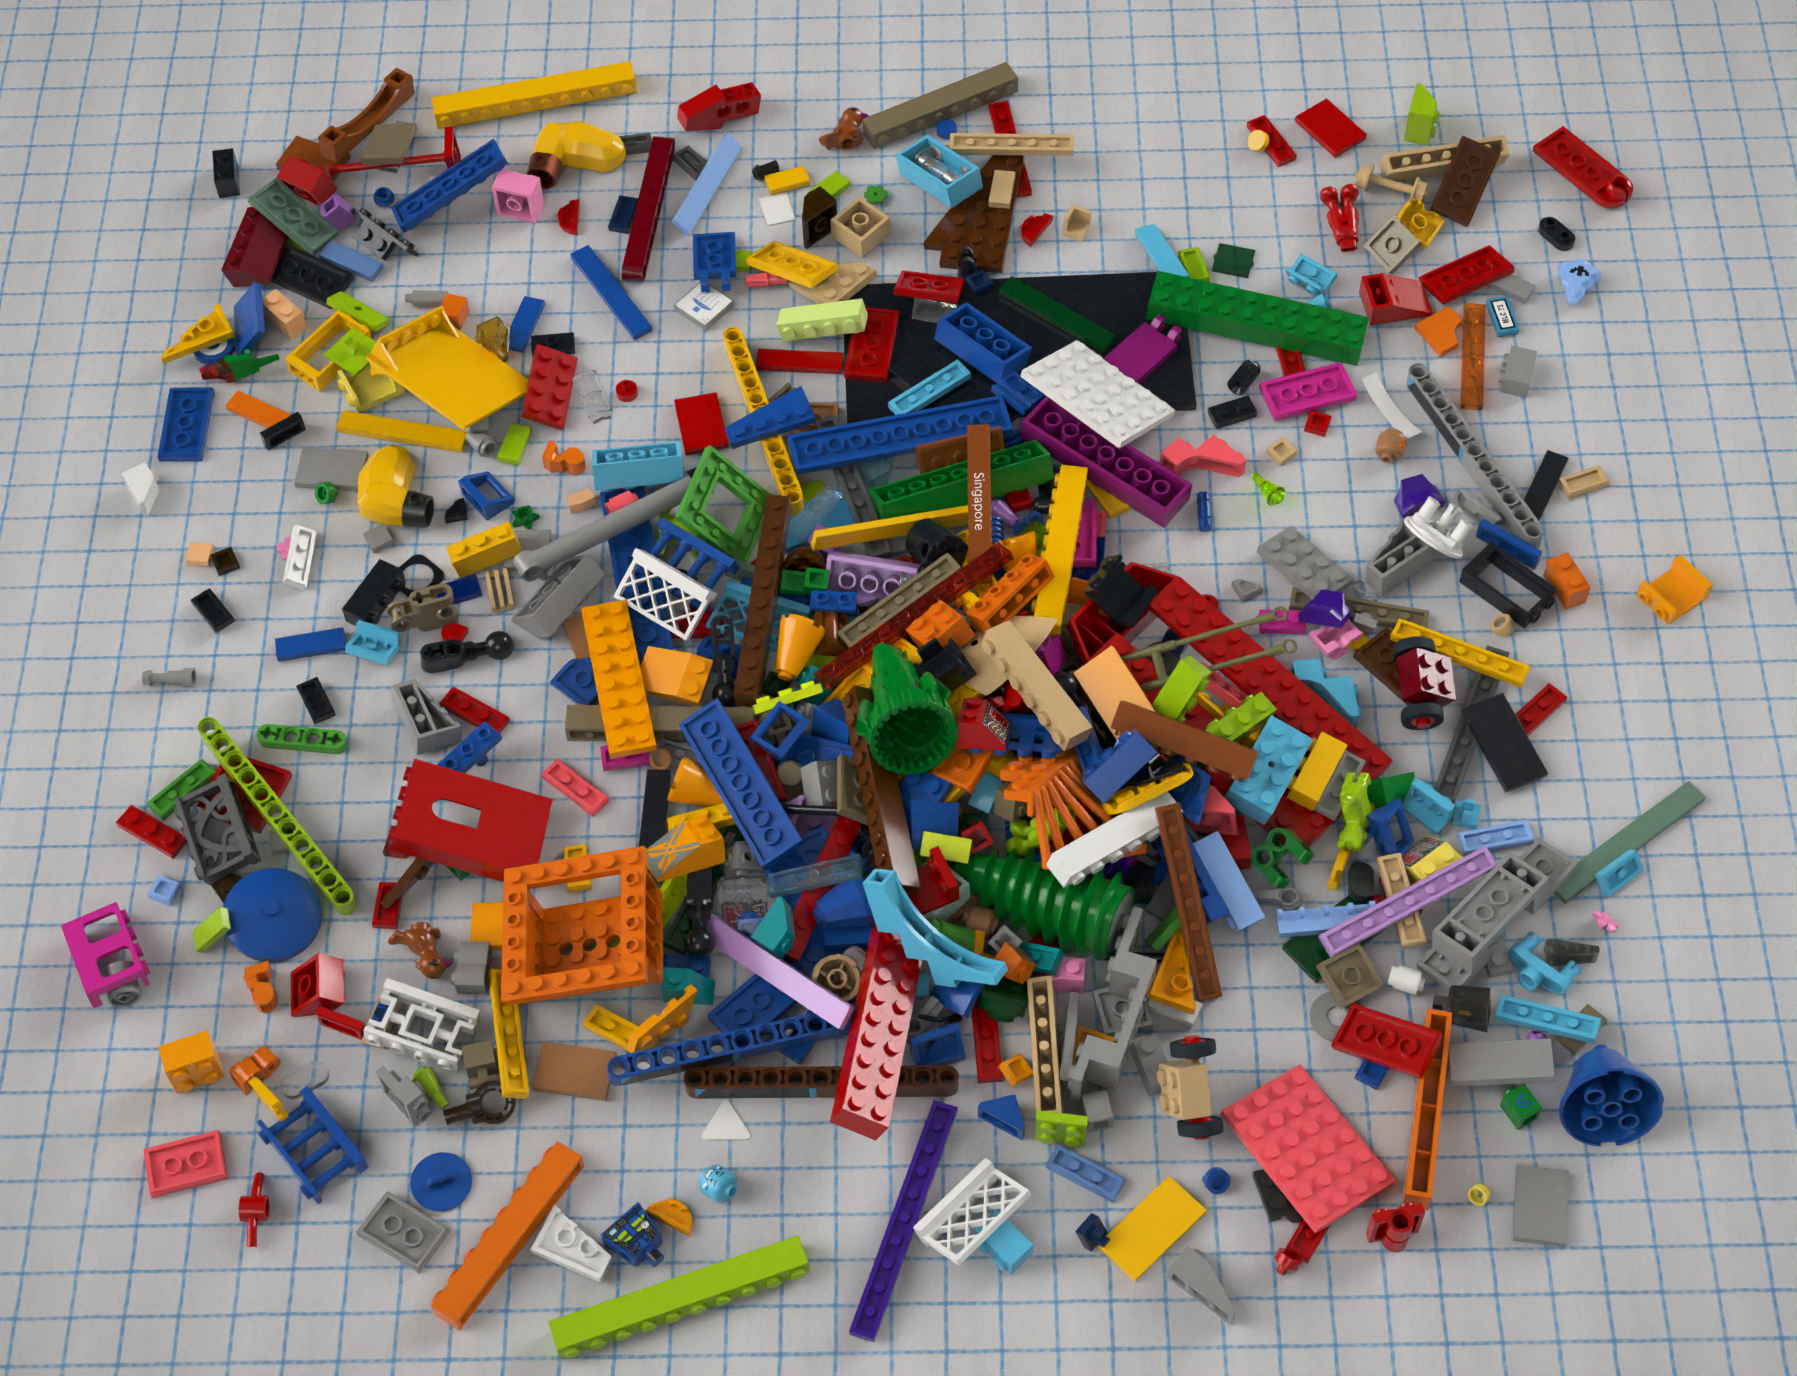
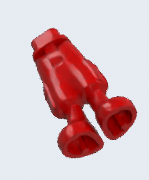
[1320,184,1359,252]

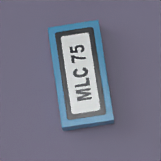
[1486,296,1519,337]

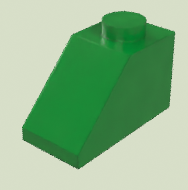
[1367,772,1415,808]

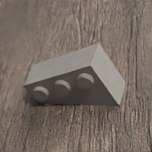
[1366,518,1434,596]
[393,679,462,755]

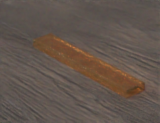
[1460,303,1486,411]

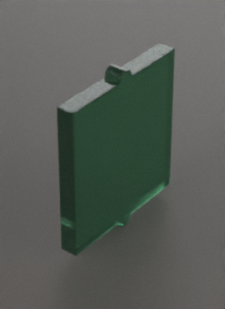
[1212,243,1255,279]

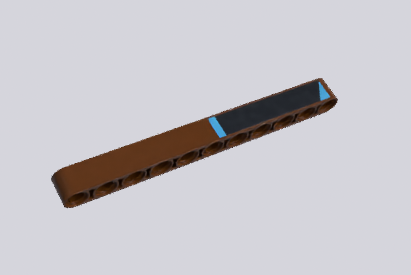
[683,1065,959,1099]

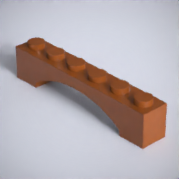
[318,68,415,163]

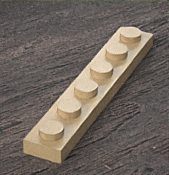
[949,133,1075,156]

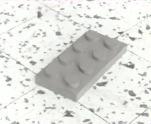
[1257,526,1354,600]

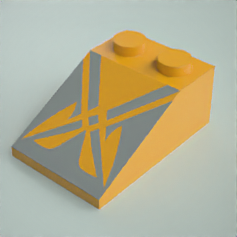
[647,815,726,882]

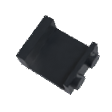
[1084,555,1158,628]

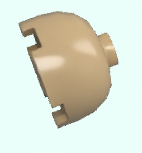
[811,954,861,1002]

